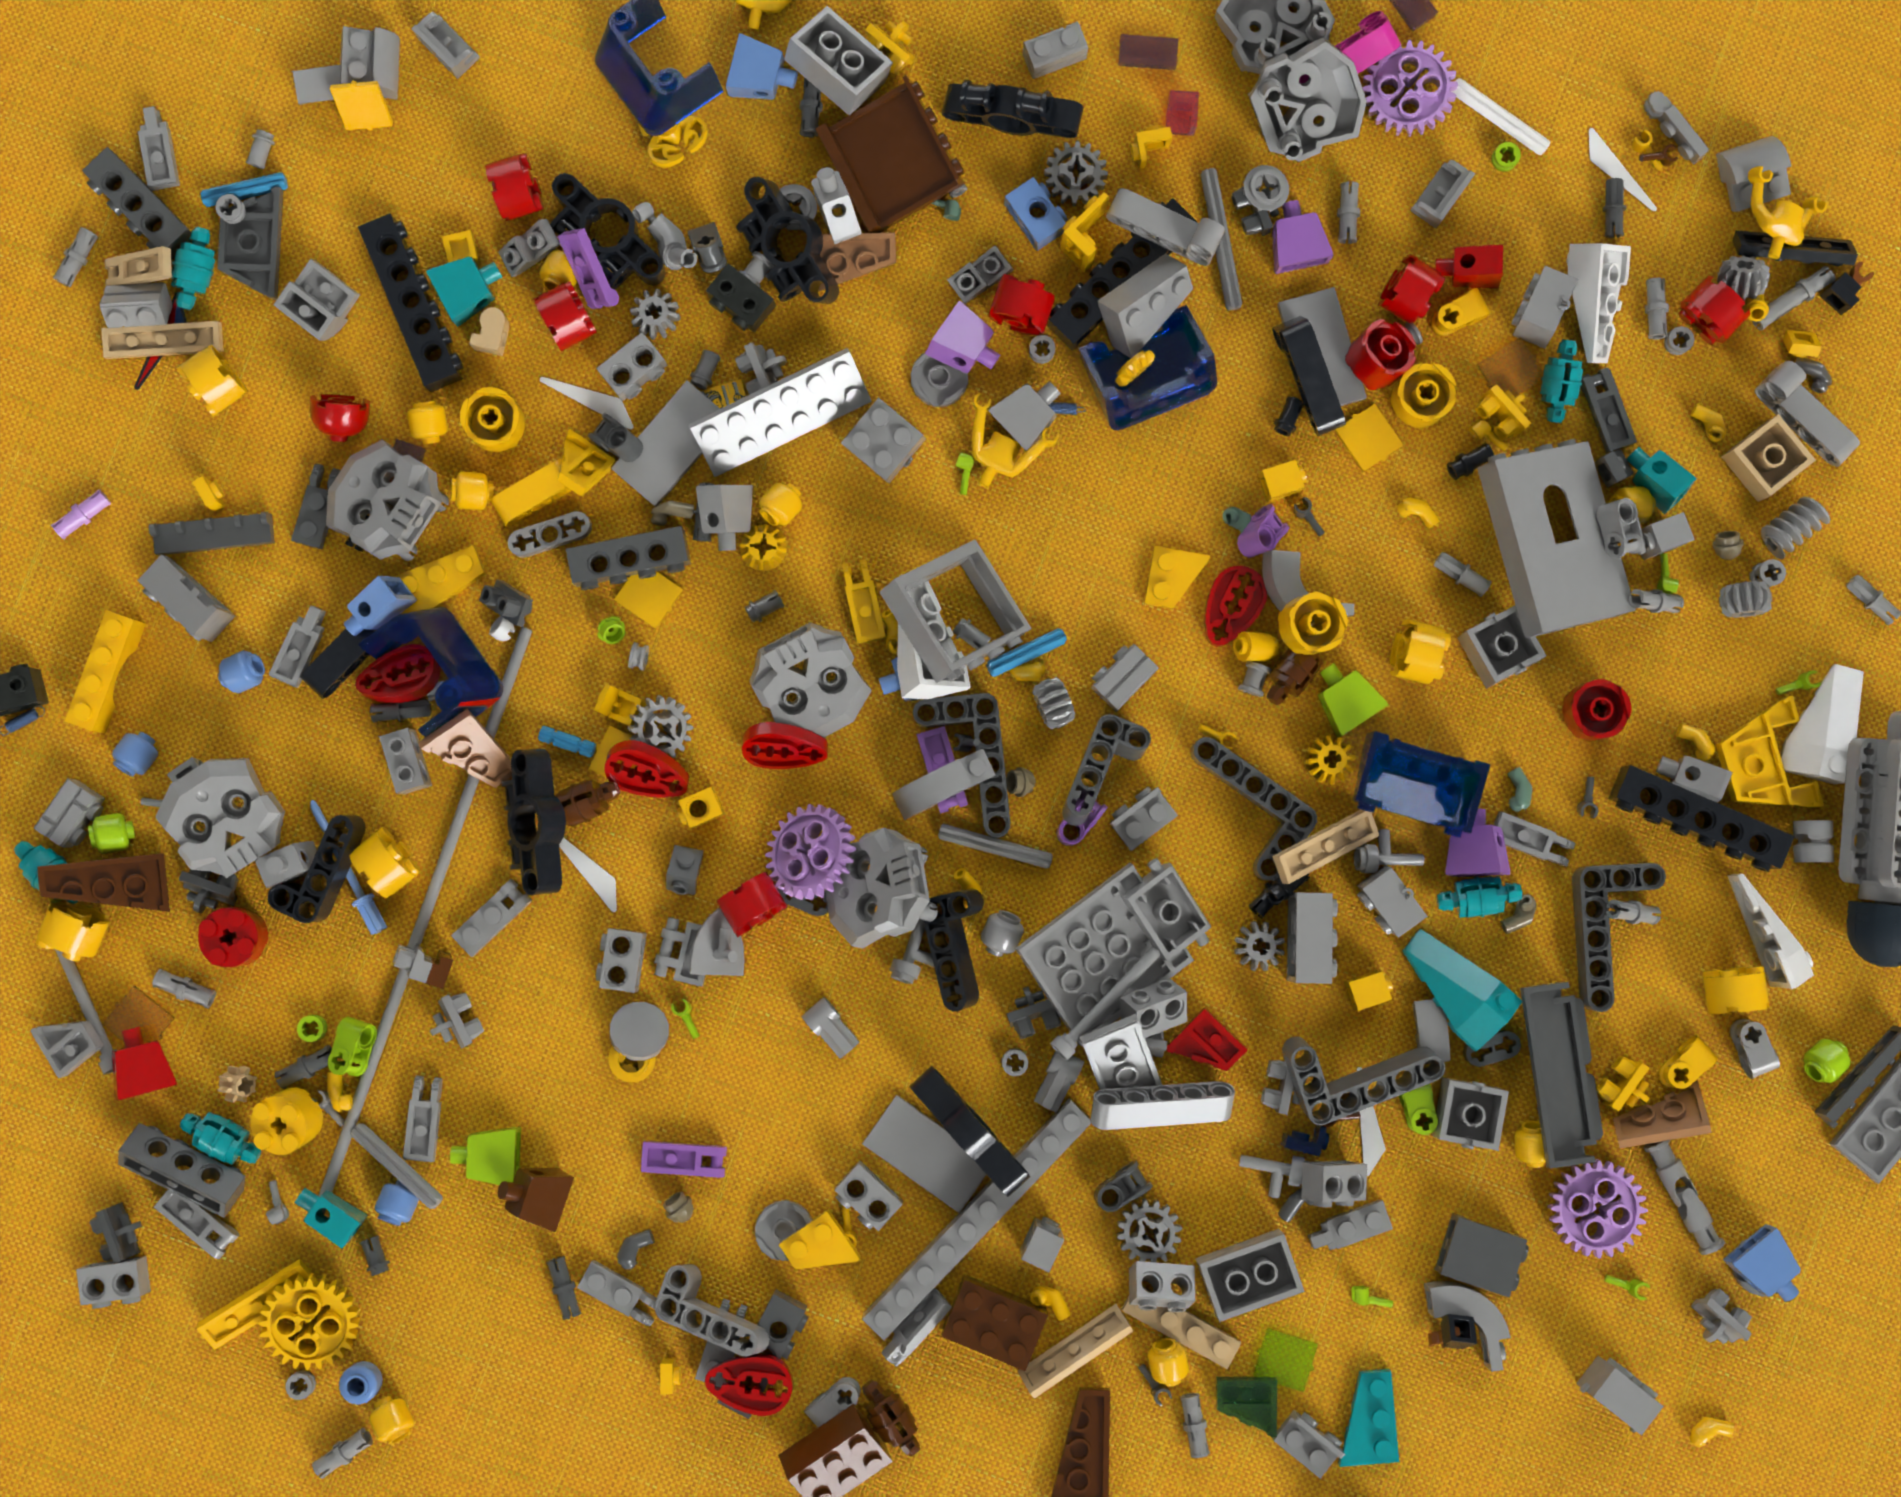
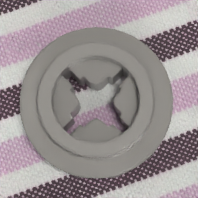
[1243,165,1289,212]
[780,184,817,231]

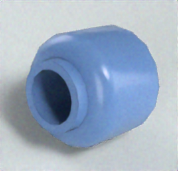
[218,650,265,693]
[112,731,158,777]
[375,1179,419,1226]
[339,1361,383,1405]

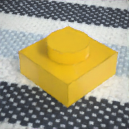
[442,230,479,263]
[1783,330,1822,358]
[193,476,226,512]
[660,1357,681,1394]

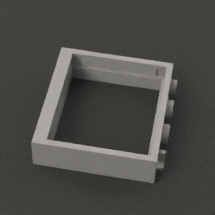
[880,539,1032,683]

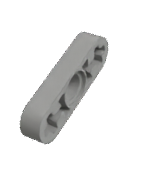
[508,511,592,558]

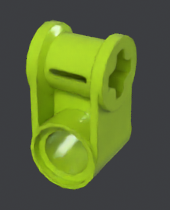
[328,1017,377,1077]
[1399,1084,1438,1135]

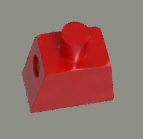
[1435,245,1503,289]
[112,1026,177,1101]

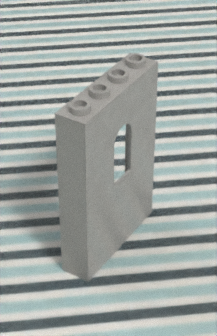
[1477,439,1636,639]

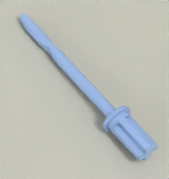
[310,800,387,935]

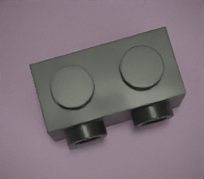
[706,264,776,333]
[0,664,49,717]

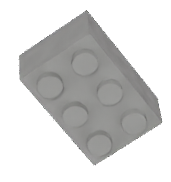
[784,6,893,116]
[1287,892,1338,984]
[1195,1229,1305,1322]

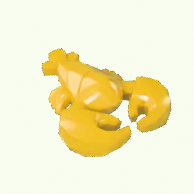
[633,88,708,168]

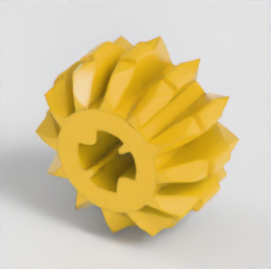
[1304,735,1356,785]

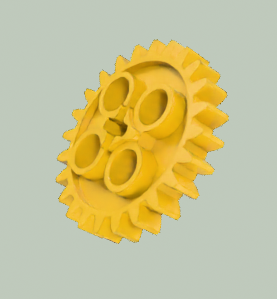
[258,1273,360,1370]

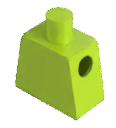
[1318,663,1389,737]
[450,1127,521,1185]

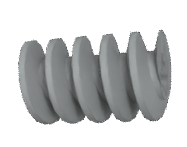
[1761,496,1830,559]

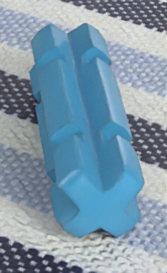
[538,726,596,758]

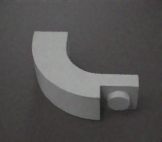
[1262,550,1355,627]
[892,749,996,820]
[1424,1281,1511,1372]

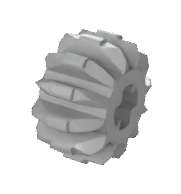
[1717,255,1770,300]
[630,289,680,340]
[1719,581,1772,618]
[1033,677,1075,729]
[1234,921,1285,971]

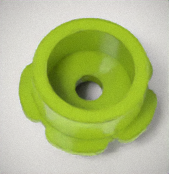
[597,616,625,644]

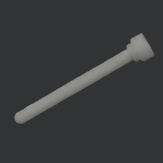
[1050,947,1160,1060]
[55,949,117,1075]

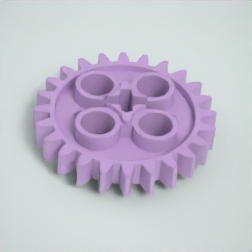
[1362,40,1458,137]
[765,804,856,900]
[1547,1159,1648,1258]

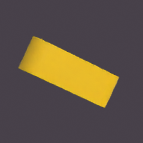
[491,459,573,527]

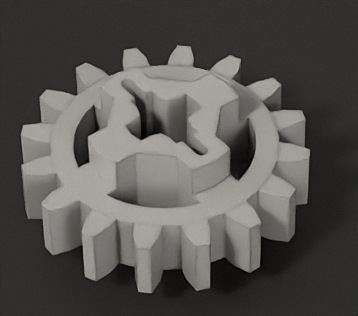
[1044,141,1108,206]
[628,695,693,758]
[1117,1198,1182,1263]

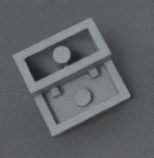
[340,26,400,100]
[1716,136,1791,212]
[274,258,360,341]

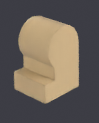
[469,307,509,356]

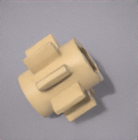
[217,1066,257,1102]

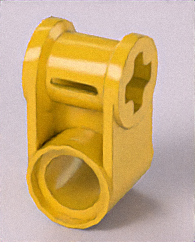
[1431,288,1491,336]
[1658,1035,1718,1089]

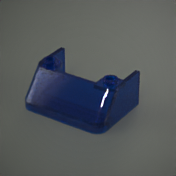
[595,0,724,136]

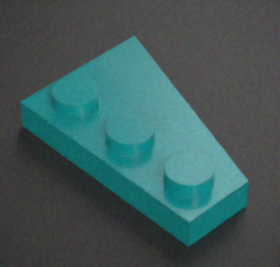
[1338,1369,1399,1467]

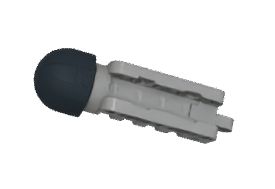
[1839,711,1901,967]

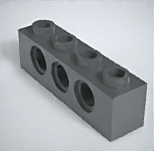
[82,147,192,261]
[566,526,691,590]
[118,1123,246,1218]
[717,1289,809,1419]

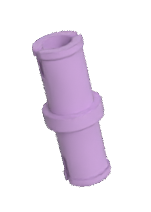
[51,489,111,540]

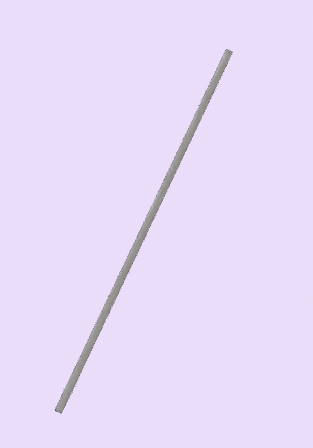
[318,627,532,1214]

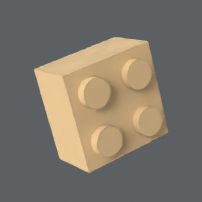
[1721,414,1816,502]

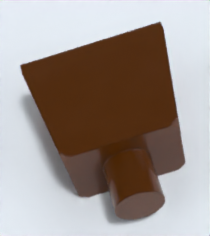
[498,1168,574,1232]

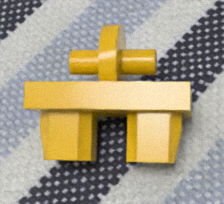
[865,21,917,75]
[1475,384,1531,441]
[1596,1056,1650,1112]

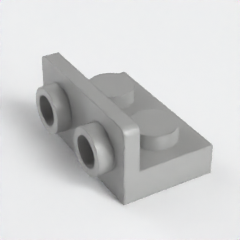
[1109,786,1178,851]
[1272,1410,1345,1479]

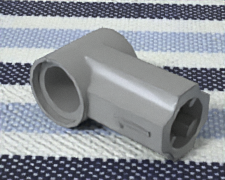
[801,997,859,1059]
[1034,1051,1084,1113]

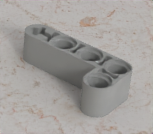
[1106,188,1225,266]
[1754,361,1860,467]
[655,1264,769,1357]

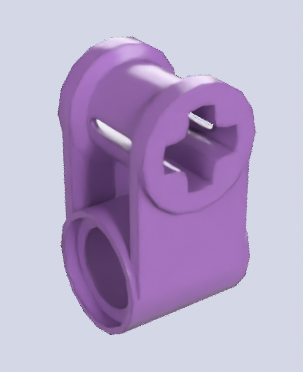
[1237,504,1289,558]
[1057,798,1108,846]

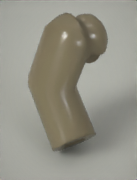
[651,501,694,526]
[1500,894,1536,934]

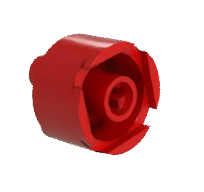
[485,153,544,221]
[1378,254,1445,323]
[988,274,1055,336]
[1678,276,1751,345]
[533,281,597,351]
[1345,319,1416,390]
[1563,679,1632,741]
[716,872,788,938]
[198,907,268,967]

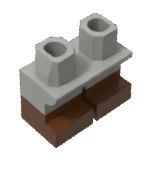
[393,943,453,989]

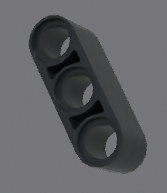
[301,629,382,699]

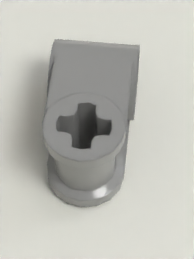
[1597,498,1645,558]
[1730,1019,1780,1079]
[804,1377,861,1427]

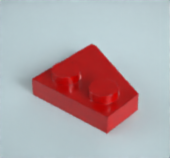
[1166,1007,1248,1071]

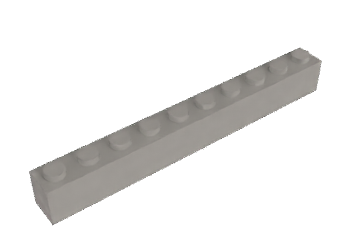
[862,1098,1091,1340]

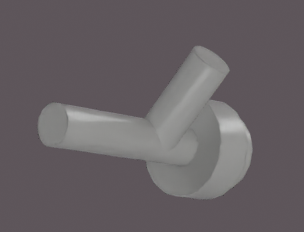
[1354,829,1424,874]
[890,918,934,984]
[1239,1155,1309,1198]

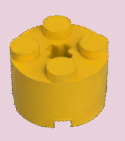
[176,345,248,416]
[1390,363,1456,429]
[460,387,525,452]
[1278,592,1348,655]
[1389,619,1451,685]
[349,826,421,898]
[36,899,110,961]
[1702,966,1769,1014]
[251,1087,323,1155]

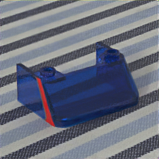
[359,607,503,737]

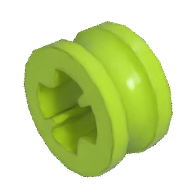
[1492,142,1521,172]
[297,1015,327,1042]

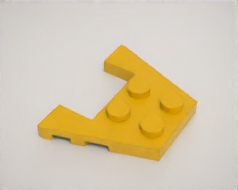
[1716,696,1824,808]

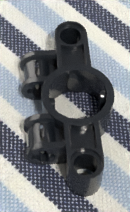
[942,80,1084,138]
[550,173,666,289]
[736,177,839,304]
[501,749,566,895]
[910,1066,1031,1197]

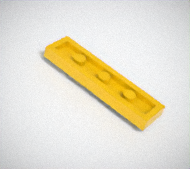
[197,1259,318,1350]

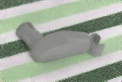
[632,202,697,270]

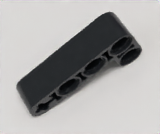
[1272,316,1346,436]
[268,815,366,923]
[923,888,984,1012]

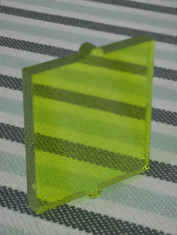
[1253,1328,1318,1392]

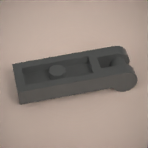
[1580,367,1637,454]

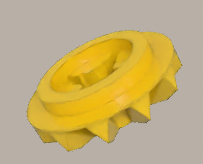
[1115,350,1155,386]
[740,524,787,571]
[608,1045,657,1083]

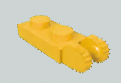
[842,559,886,644]

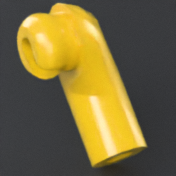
[1690,403,1726,442]
[1397,497,1440,530]
[881,609,898,654]
[1008,661,1045,682]
[954,868,982,908]
[327,1071,353,1112]
[1689,1417,1734,1447]

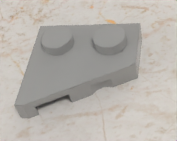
[30,1020,104,1079]

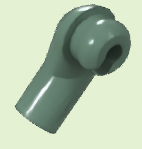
[1222,507,1252,533]
[1507,766,1533,812]

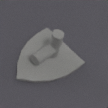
[689,908,745,976]

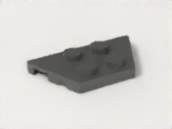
[217,187,283,300]

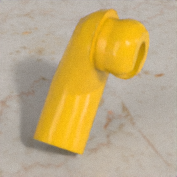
[1676,723,1715,761]
[1030,1285,1071,1321]

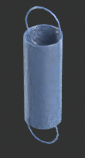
[1049,402,1086,415]
[0,706,45,735]

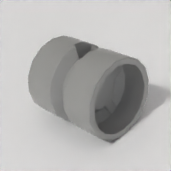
[1793,820,1834,863]

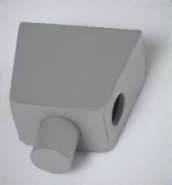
[811,167,862,244]
[988,381,1061,451]
[696,485,753,551]
[1656,755,1733,802]
[255,841,317,889]

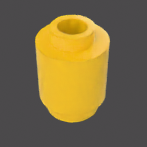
[1233,631,1279,662]

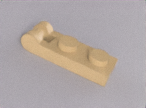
[105,246,172,286]

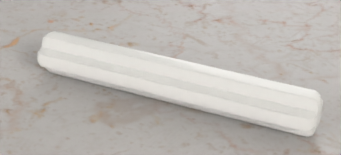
[1451,78,1551,155]

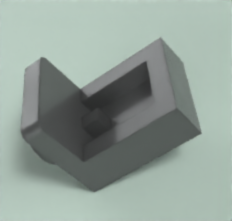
[666,845,703,895]

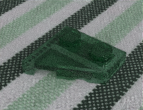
[1216,1377,1277,1437]

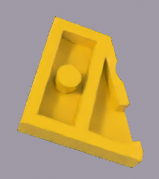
[558,429,616,496]
[1144,546,1210,609]
[779,1209,861,1270]

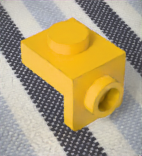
[1130,125,1173,169]
[594,684,647,726]

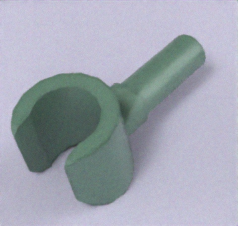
[931,199,961,221]

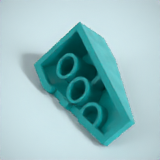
[1402,929,1522,1052]

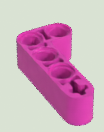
[1299,11,1401,83]

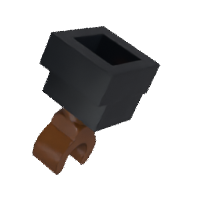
[1820,262,1874,315]
[1428,1314,1477,1349]

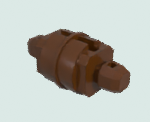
[1267,648,1324,705]
[555,780,620,826]
[862,1379,920,1457]

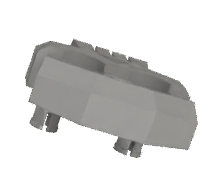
[1214,0,1335,74]
[1248,38,1367,162]
[326,439,449,561]
[749,622,872,738]
[155,758,285,878]
[825,828,938,949]

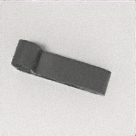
[1062,714,1151,826]

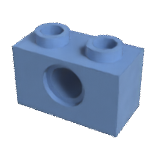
[1004,177,1067,251]

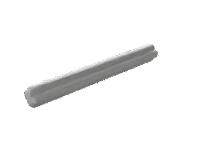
[1201,168,1242,310]

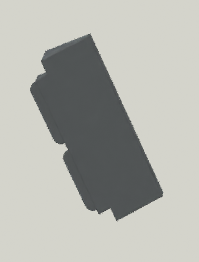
[1520,982,1603,1169]

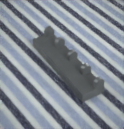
[149,512,275,556]
[1814,1026,1901,1129]

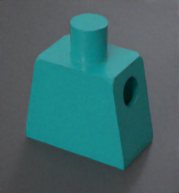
[426,257,503,327]
[1626,447,1697,514]
[294,1188,368,1248]

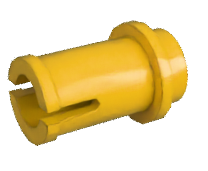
[1744,294,1769,322]

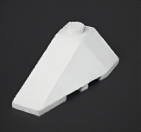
[897,574,971,699]
[1780,664,1864,784]
[1728,874,1814,989]

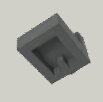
[1594,449,1633,488]

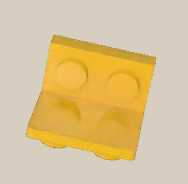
[1060,192,1109,273]

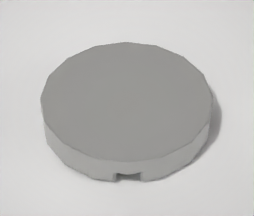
[911,353,968,407]
[610,1002,669,1061]
[755,1200,813,1261]

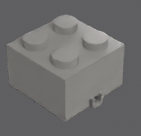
[1511,266,1578,349]
[841,397,926,484]
[1458,605,1547,689]
[1357,865,1428,938]
[1432,1077,1509,1151]
[1576,1356,1664,1436]

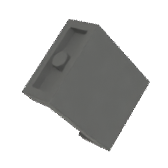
[1434,1213,1529,1297]

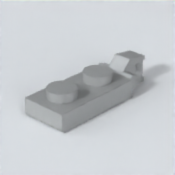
[138,106,180,191]
[269,606,326,688]
[1307,1199,1393,1250]
[881,1288,952,1366]

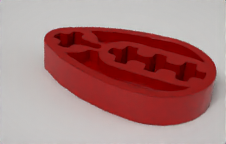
[1204,566,1267,647]
[355,644,441,703]
[742,722,828,769]
[604,740,689,798]
[705,1354,793,1416]

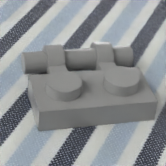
[654,917,706,987]

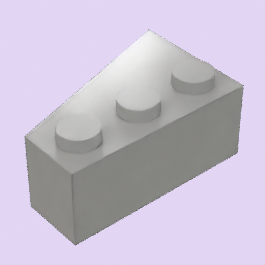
[1097,253,1193,358]
[137,554,235,642]

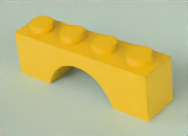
[64,610,146,733]

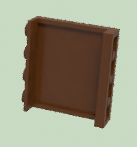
[815,75,965,233]

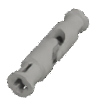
[1643,1140,1725,1255]

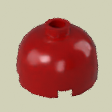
[310,394,370,442]

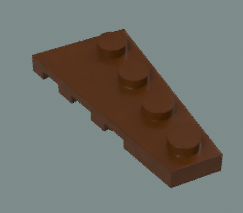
[37,853,170,912]
[1051,1387,1110,1497]

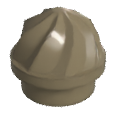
[1713,531,1744,560]
[1006,767,1036,797]
[663,1192,694,1223]

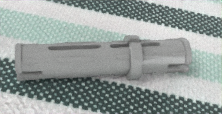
[1752,266,1835,331]

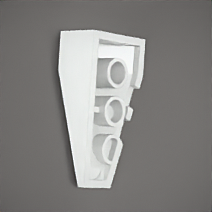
[1567,243,1631,363]

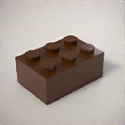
[942,1274,1048,1371]
[778,1404,893,1497]

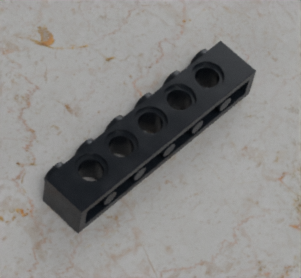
[1048,198,1197,350]
[358,214,464,392]
[1608,765,1795,872]

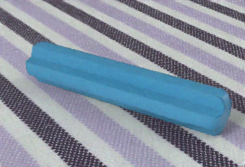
[200,172,288,207]
[986,628,1067,677]

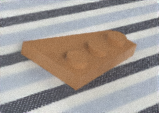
[818,233,896,292]
[418,708,512,788]
[1613,1081,1712,1148]

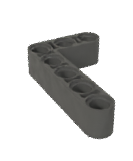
[913,693,1010,838]
[1190,737,1317,881]
[1572,863,1666,1012]
[1282,1036,1445,1125]

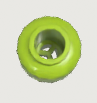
[88,813,135,854]
[1803,1039,1851,1083]

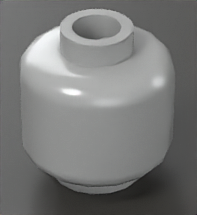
[981,910,1024,957]

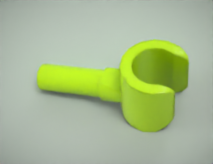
[955,452,974,495]
[1657,553,1679,594]
[1776,670,1821,695]
[671,998,700,1039]
[1604,1274,1650,1300]
[1351,1286,1393,1308]

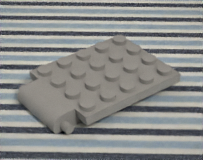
[1015,858,1211,1046]

